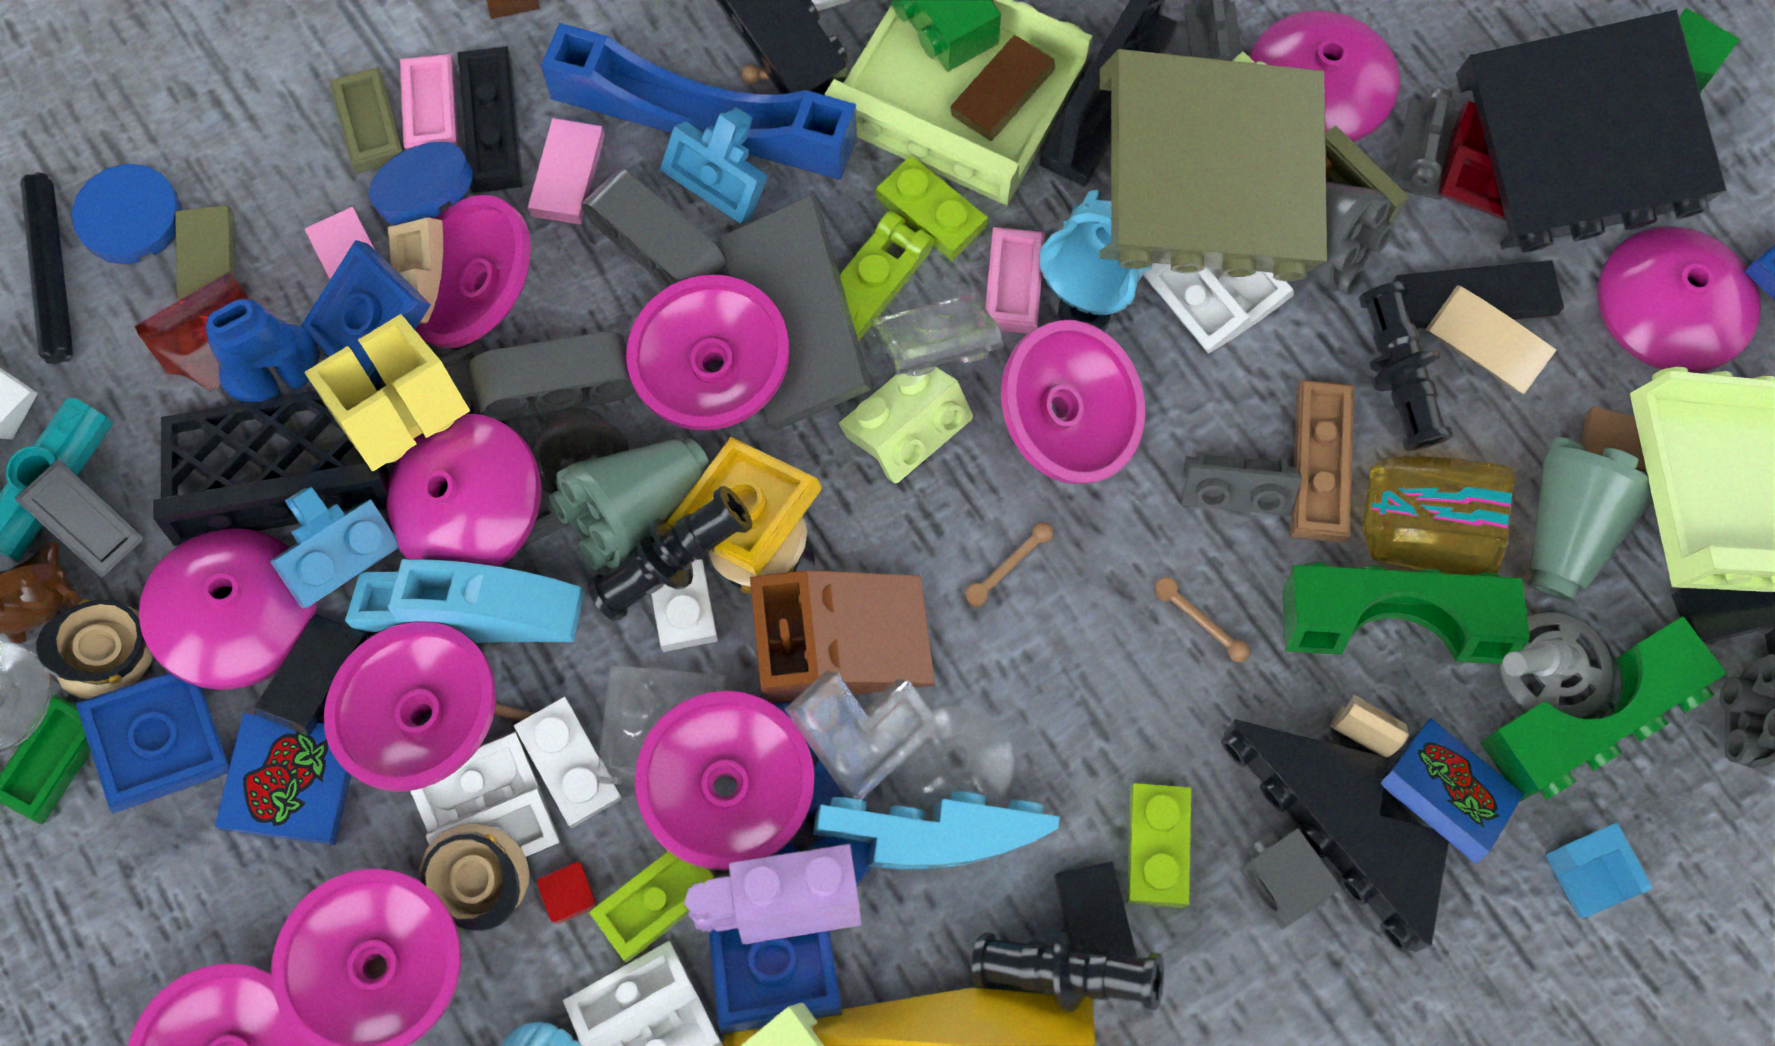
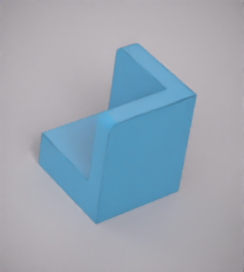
[1545,822,1652,918]

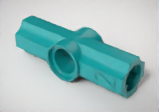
[0,397,114,562]

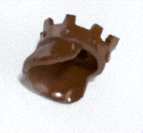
[0,541,83,646]

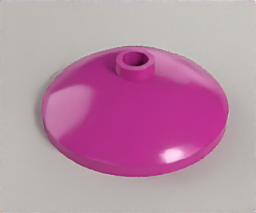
[1250,11,1400,142]
[415,195,531,348]
[1597,226,1761,373]
[626,275,790,430]
[1001,320,1145,484]
[386,414,541,567]
[139,528,318,690]
[324,621,496,792]
[635,691,814,870]
[271,869,462,1046]
[128,964,310,1046]

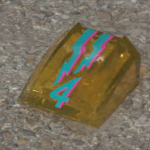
[1362,456,1516,575]

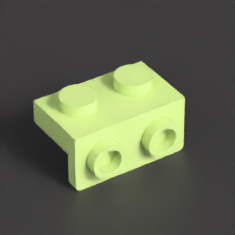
[839,356,973,484]

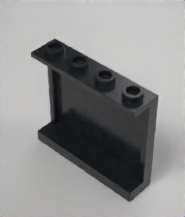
[1456,9,1727,253]

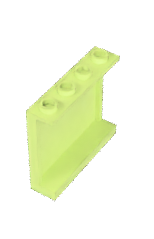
[824,0,1093,206]
[1630,367,1775,592]

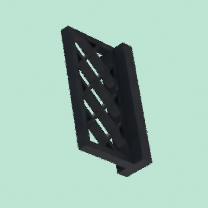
[1039,0,1177,187]
[153,384,389,546]

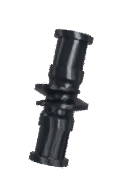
[1359,282,1453,451]
[588,486,753,620]
[972,929,1164,1012]

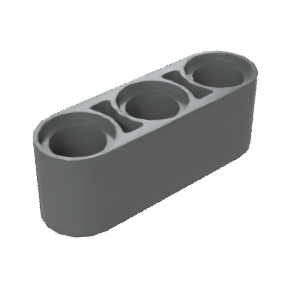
[581,168,726,287]
[468,332,635,421]

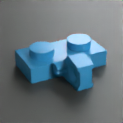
[660,107,768,224]
[269,487,399,608]

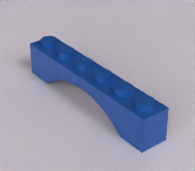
[541,23,857,180]

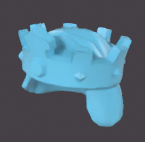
[1039,189,1154,315]

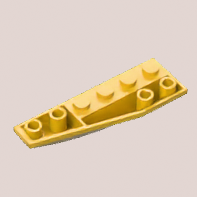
[724,988,1096,1046]

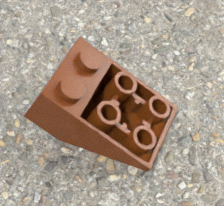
[750,570,935,704]

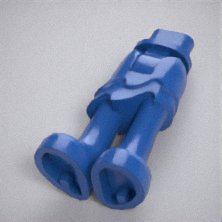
[206,299,320,403]

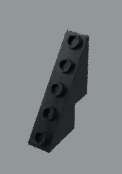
[1221,719,1449,953]

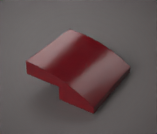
[1438,101,1506,221]

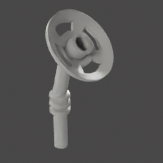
[1498,612,1613,718]

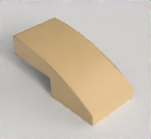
[388,218,443,325]
[1425,286,1556,395]
[1330,695,1409,758]

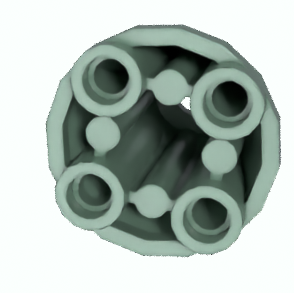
[1530,437,1653,602]
[549,438,710,571]

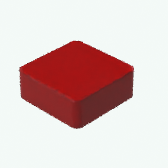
[536,862,597,925]

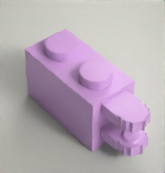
[684,844,862,944]

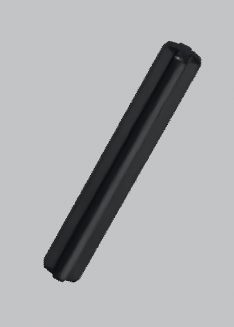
[20,172,73,364]

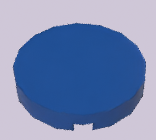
[368,142,473,225]
[71,164,182,264]

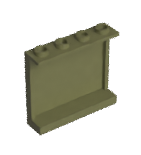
[1100,49,1327,281]

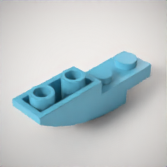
[345,559,585,643]
[812,791,1060,870]

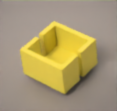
[304,314,470,472]

